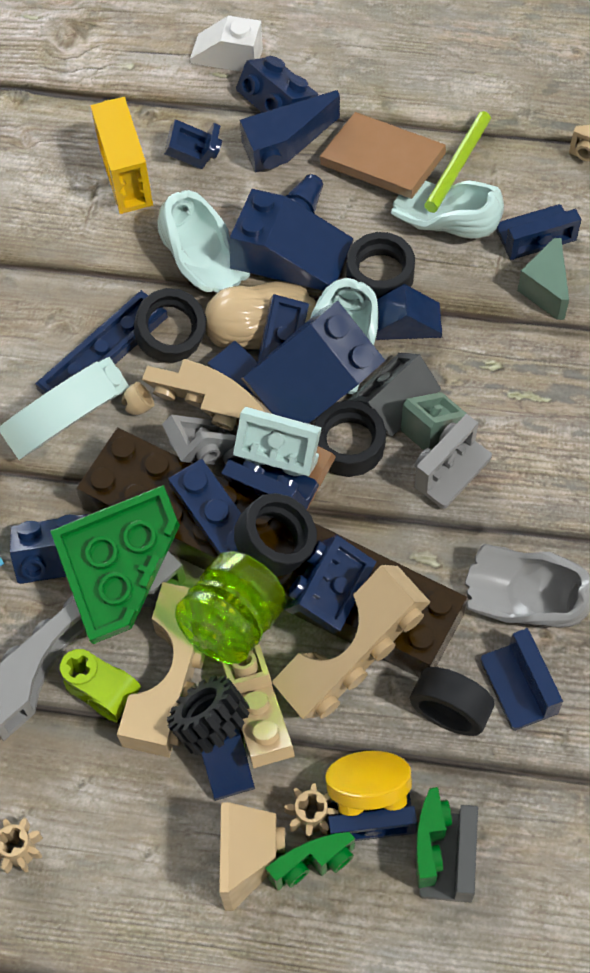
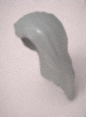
[465,544,590,628]

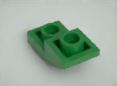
[415,787,452,888]
[265,832,355,891]

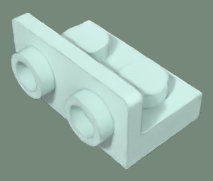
[233,407,321,476]

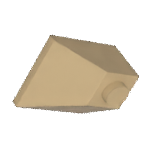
[219,802,285,911]

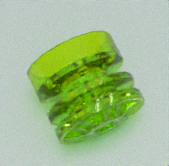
[175,552,286,664]

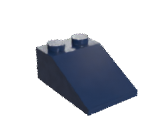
[229,188,353,291]
[241,301,385,424]

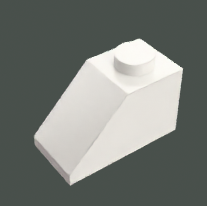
[190,16,263,72]

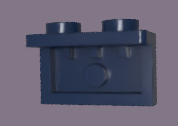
[236,56,319,113]
[10,514,89,584]

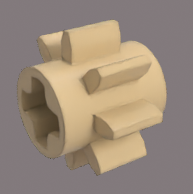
[285,783,338,841]
[0,818,43,874]

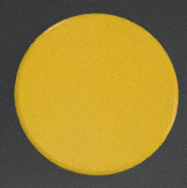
[325,751,412,816]

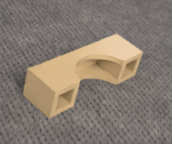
[272,565,430,719]
[117,582,217,758]

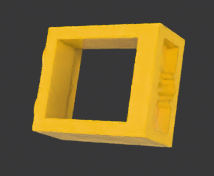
[90,97,153,214]

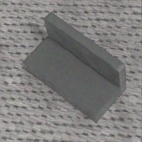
[348,353,441,436]
[419,805,478,903]

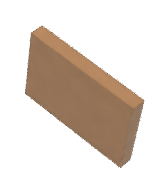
[320,112,446,199]

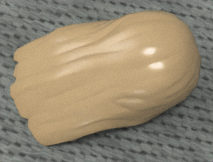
[205,281,317,350]

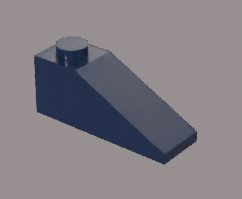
[240,90,340,173]

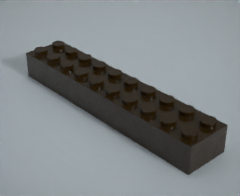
[76,427,467,677]

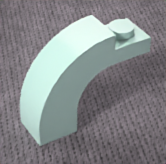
[0,357,130,460]

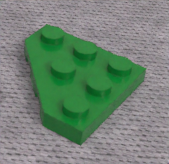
[50,485,180,644]

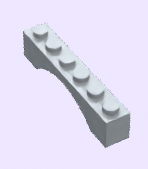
[0,551,186,741]

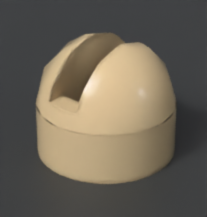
[121,382,154,415]

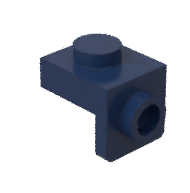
[164,119,222,169]

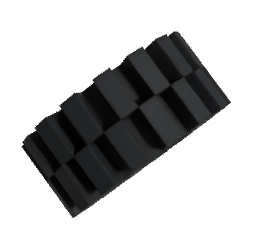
[167,675,250,755]

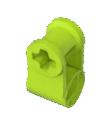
[60,649,141,722]

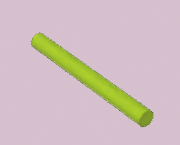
[424,111,491,213]

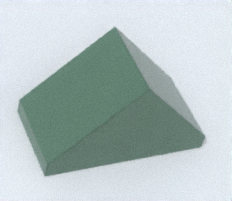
[517,238,569,320]
[401,392,467,450]

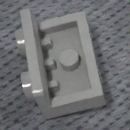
[414,414,492,509]
[162,415,244,466]

